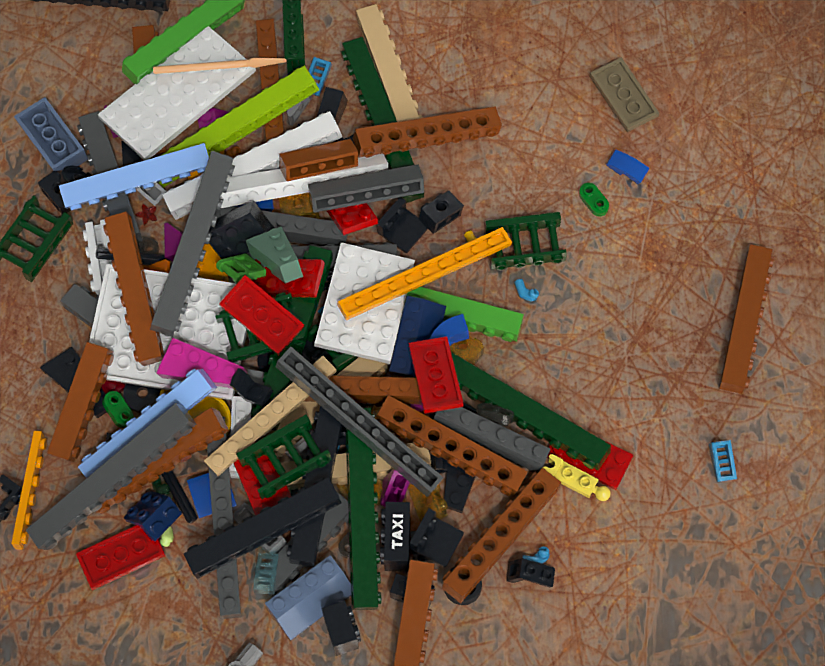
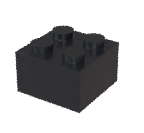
[321,601,361,656]

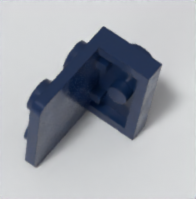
[124,491,182,541]

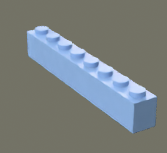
[59,143,209,211]
[78,369,217,478]

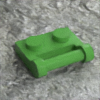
[216,254,266,284]

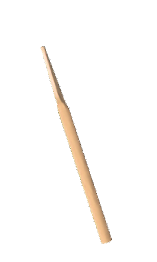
[153,58,287,74]

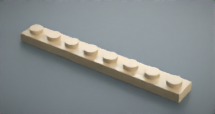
[204,356,337,476]

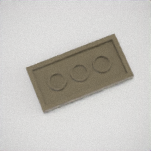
[590,57,659,132]

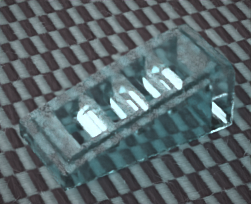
[253,553,279,595]

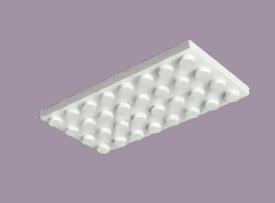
[97,26,256,161]

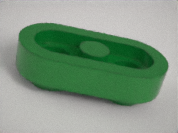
[579,183,609,217]
[102,391,134,428]

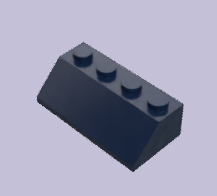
[389,296,446,378]

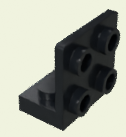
[377,197,428,253]
[410,508,464,567]

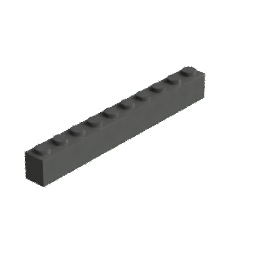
[150,151,235,337]
[276,347,444,497]
[26,403,196,550]
[207,417,241,619]

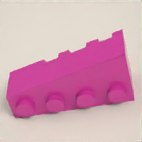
[156,338,247,389]

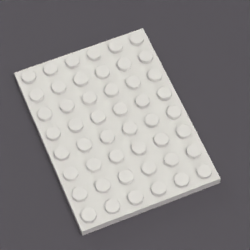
[89,264,247,401]

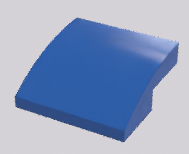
[187,473,237,518]

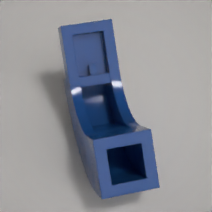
[430,314,469,346]

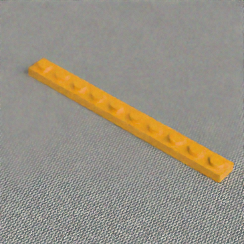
[337,227,512,320]

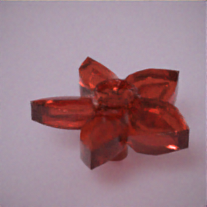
[135,204,157,226]

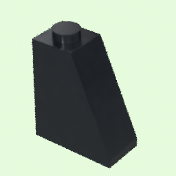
[317,87,348,126]

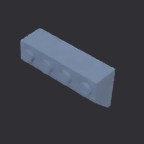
[14,97,88,171]
[265,555,351,641]

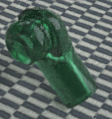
[151,475,170,495]

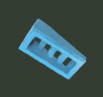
[309,57,332,97]
[709,440,737,482]

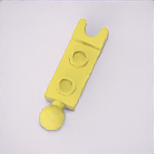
[543,454,611,501]

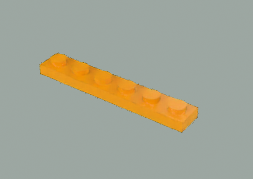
[11,431,47,550]

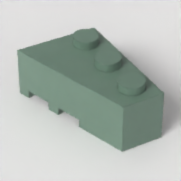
[246,226,303,283]

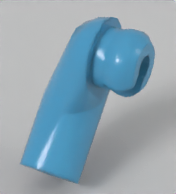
[514,279,539,302]
[522,546,550,564]

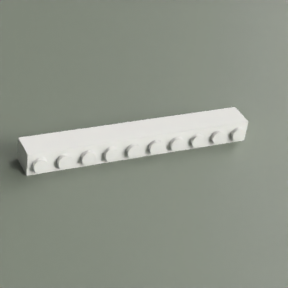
[162,111,342,220]
[221,154,388,208]

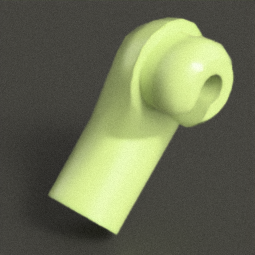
[160,526,174,547]

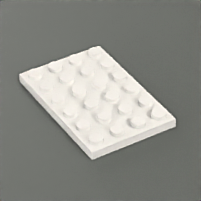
[314,243,415,364]

